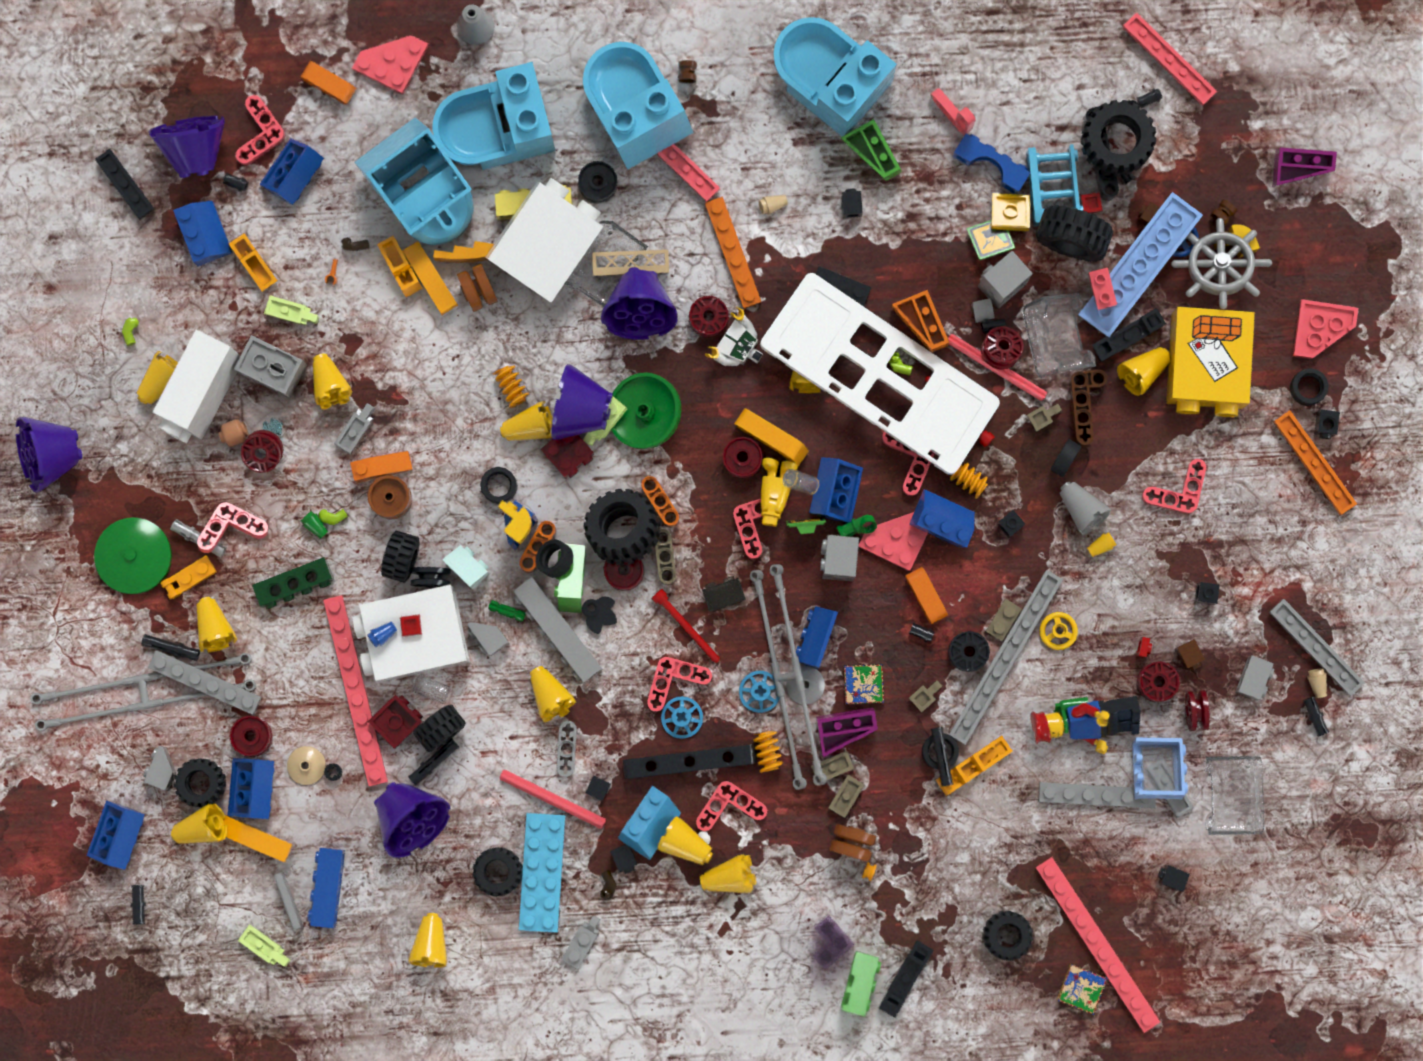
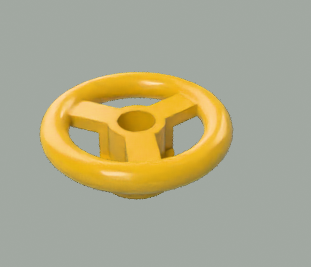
[1039,612,1078,650]

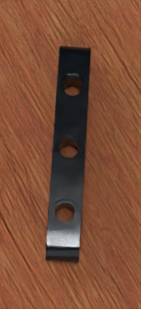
[622,744,757,779]

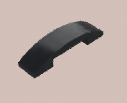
[1091,308,1166,362]
[878,940,934,1018]

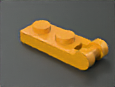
[160,555,217,600]

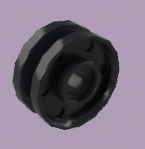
[578,161,617,203]
[410,567,451,588]
[948,631,990,672]

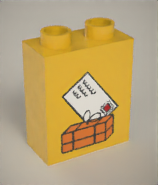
[1166,307,1255,417]

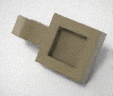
[1027,404,1062,432]
[909,681,942,712]

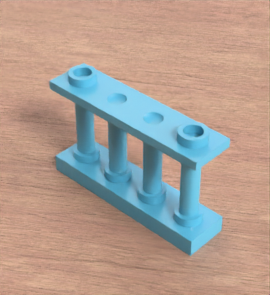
[1026,144,1084,226]

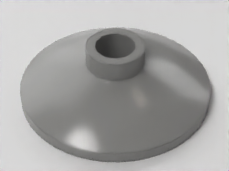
[786,666,825,704]

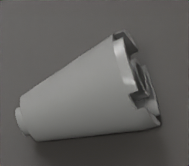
[457,5,495,45]
[1060,482,1111,535]

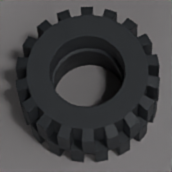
[381,530,420,583]
[413,704,466,752]
[173,758,226,807]
[472,847,523,897]
[983,911,1034,961]

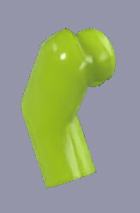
[122,317,139,346]
[318,509,348,525]

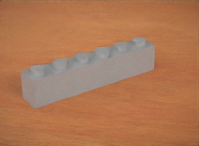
[513,577,603,683]

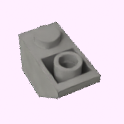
[467,622,509,656]
[143,746,176,791]

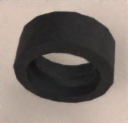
[1290,368,1329,406]
[1050,439,1081,477]
[480,467,517,504]
[536,539,574,578]
[922,733,959,769]

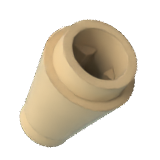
[758,194,788,215]
[1307,668,1327,698]

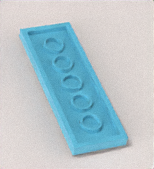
[519,813,566,932]

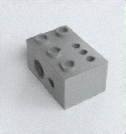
[978,251,1033,309]
[234,335,307,399]
[820,535,859,582]

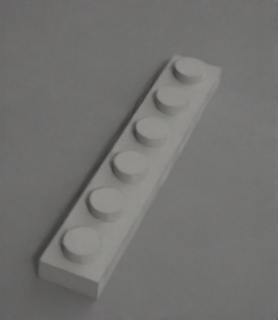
[1269,599,1365,696]
[148,650,262,715]
[1038,782,1156,808]

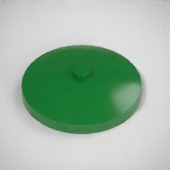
[611,373,681,449]
[94,517,172,594]

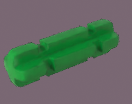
[488,600,526,622]

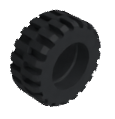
[1081,100,1157,177]
[1036,205,1113,262]
[584,489,661,565]

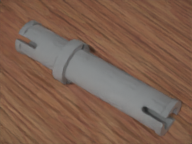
[170,519,227,558]

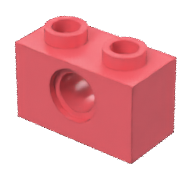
[1088,267,1117,311]

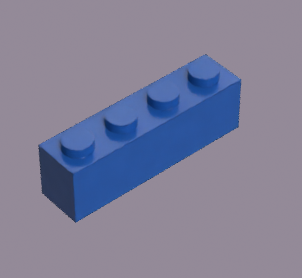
[308,847,345,928]

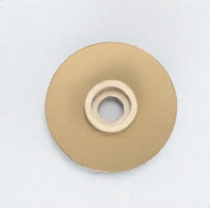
[287,746,326,785]

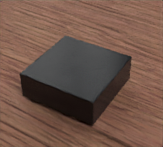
[585,775,611,801]

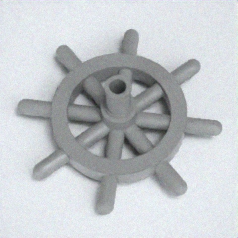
[1171,218,1272,309]

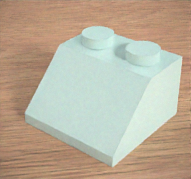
[443,545,489,590]

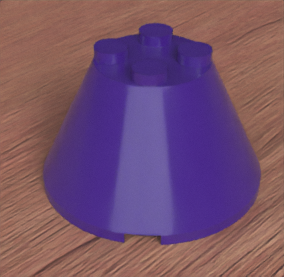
[149,116,225,178]
[601,267,678,340]
[551,364,613,440]
[15,417,82,493]
[374,782,451,858]

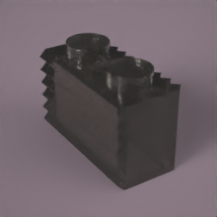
[702,576,746,613]

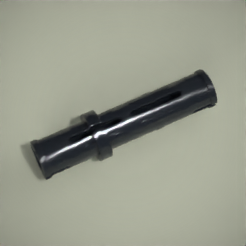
[141,634,200,662]
[931,727,953,787]
[408,738,459,785]

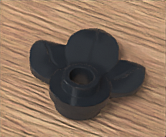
[582,596,617,634]

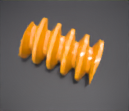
[493,365,529,408]
[947,463,989,499]
[753,731,783,773]

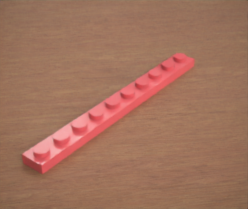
[323,595,388,787]
[1035,857,1160,1033]

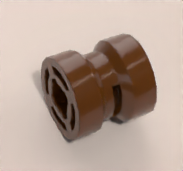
[678,60,697,84]
[1210,199,1237,226]

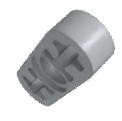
[557,721,577,777]

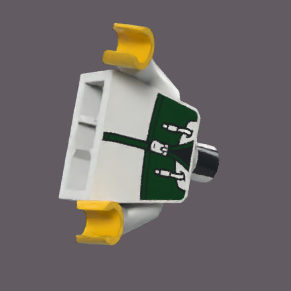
[705,307,763,366]

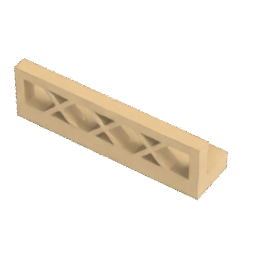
[592,250,669,276]

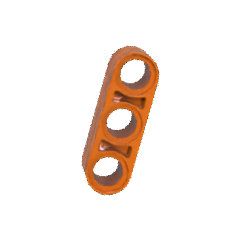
[300,61,356,105]
[641,476,679,527]
[519,521,556,573]
[905,567,948,625]

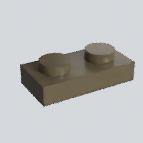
[985,599,1022,642]
[811,751,854,781]
[828,775,865,818]

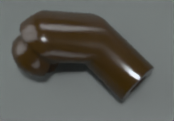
[341,237,370,251]
[600,870,617,899]

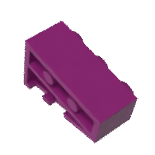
[1272,147,1337,187]
[816,708,878,757]

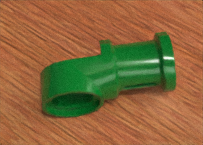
[837,515,877,537]

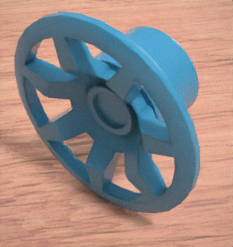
[739,671,780,713]
[661,696,703,739]

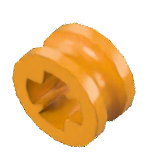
[862,862,877,881]

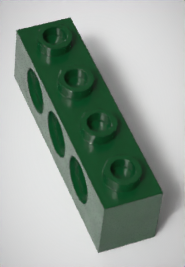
[252,557,335,609]

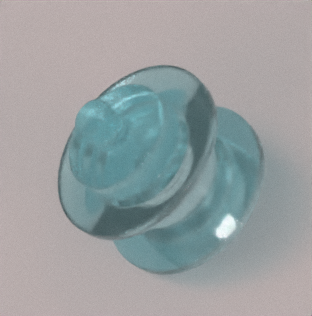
[263,418,283,435]

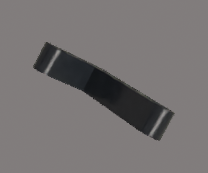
[1083,100,1140,201]

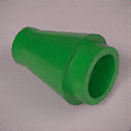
[300,511,328,539]

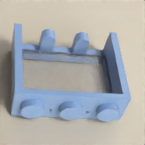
[1132,737,1188,800]

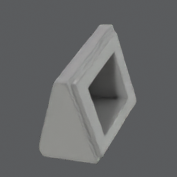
[971,298,994,323]

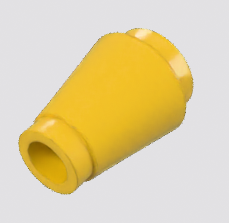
[1087,532,1117,557]

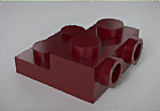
[540,435,594,479]
[367,694,423,749]

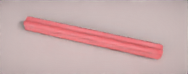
[948,334,1047,401]
[499,770,606,829]

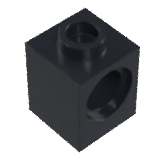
[841,188,863,219]
[1314,409,1340,439]
[997,510,1025,538]
[1194,582,1220,605]
[610,844,638,874]
[1157,865,1190,892]

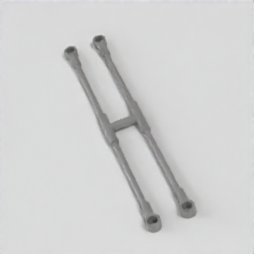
[750,564,827,790]
[30,653,256,731]

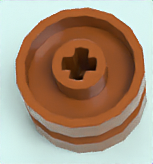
[457,264,498,312]
[367,475,412,520]
[829,824,877,862]

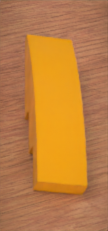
[402,241,458,315]
[433,241,494,263]
[936,735,1013,796]
[223,815,293,862]

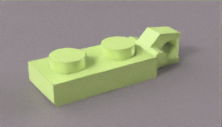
[264,296,319,325]
[583,397,628,446]
[238,924,290,967]

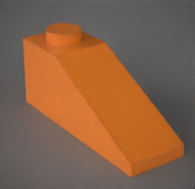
[350,451,413,484]

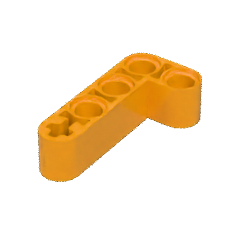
[734,408,809,467]

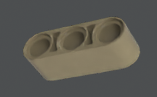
[655,529,676,585]

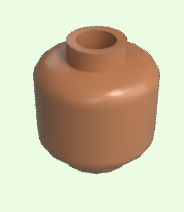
[219,419,249,447]

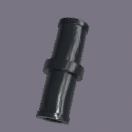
[1303,696,1329,737]
[130,885,146,925]

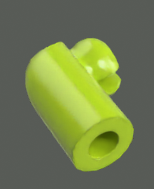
[888,352,913,375]

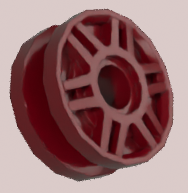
[689,296,729,338]
[981,326,1024,370]
[240,429,284,473]
[722,437,763,479]
[603,559,645,591]
[1137,661,1180,703]
[1185,690,1210,731]
[229,715,273,757]

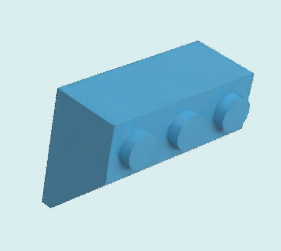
[618,786,681,860]

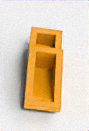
[228,233,277,291]
[377,235,423,297]

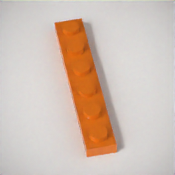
[705,197,761,310]
[1273,410,1357,515]

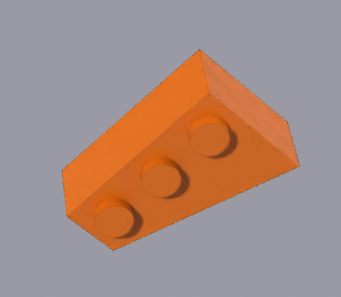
[892,290,949,353]

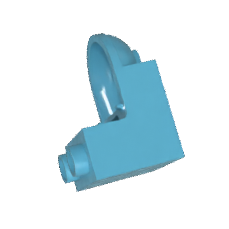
[774,17,897,137]
[583,42,694,169]
[432,62,556,170]
[354,117,474,245]

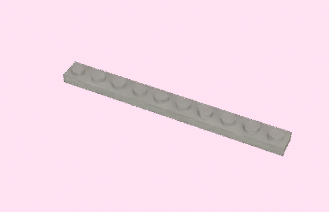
[949,570,1063,745]

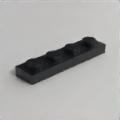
[95,148,155,220]

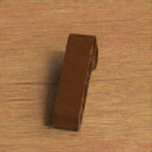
[1069,370,1108,447]

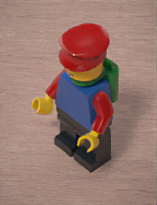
[1030,696,1141,754]

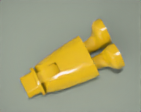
[761,458,798,527]

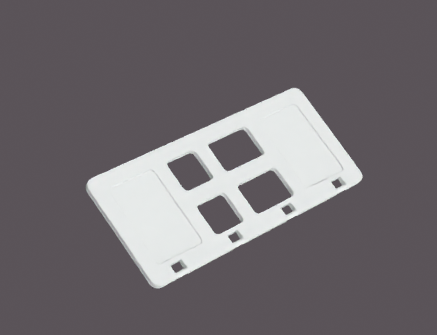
[760,273,1000,475]

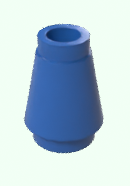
[367,621,397,648]

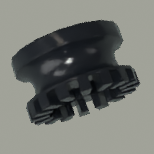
[324,763,343,781]

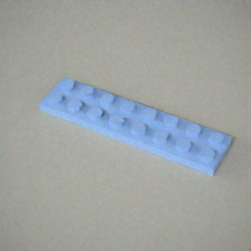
[1078,192,1203,337]

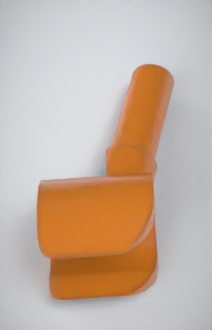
[325,259,338,285]

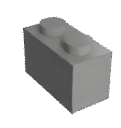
[1235,655,1274,700]

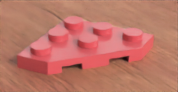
[352,35,429,95]
[1293,299,1358,359]
[858,512,928,571]

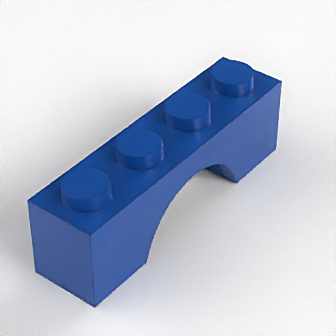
[952,133,1030,194]

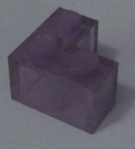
[812,914,855,970]

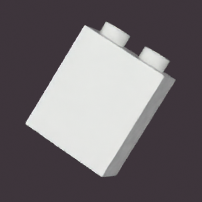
[486,178,603,302]
[153,329,240,444]
[353,585,470,683]

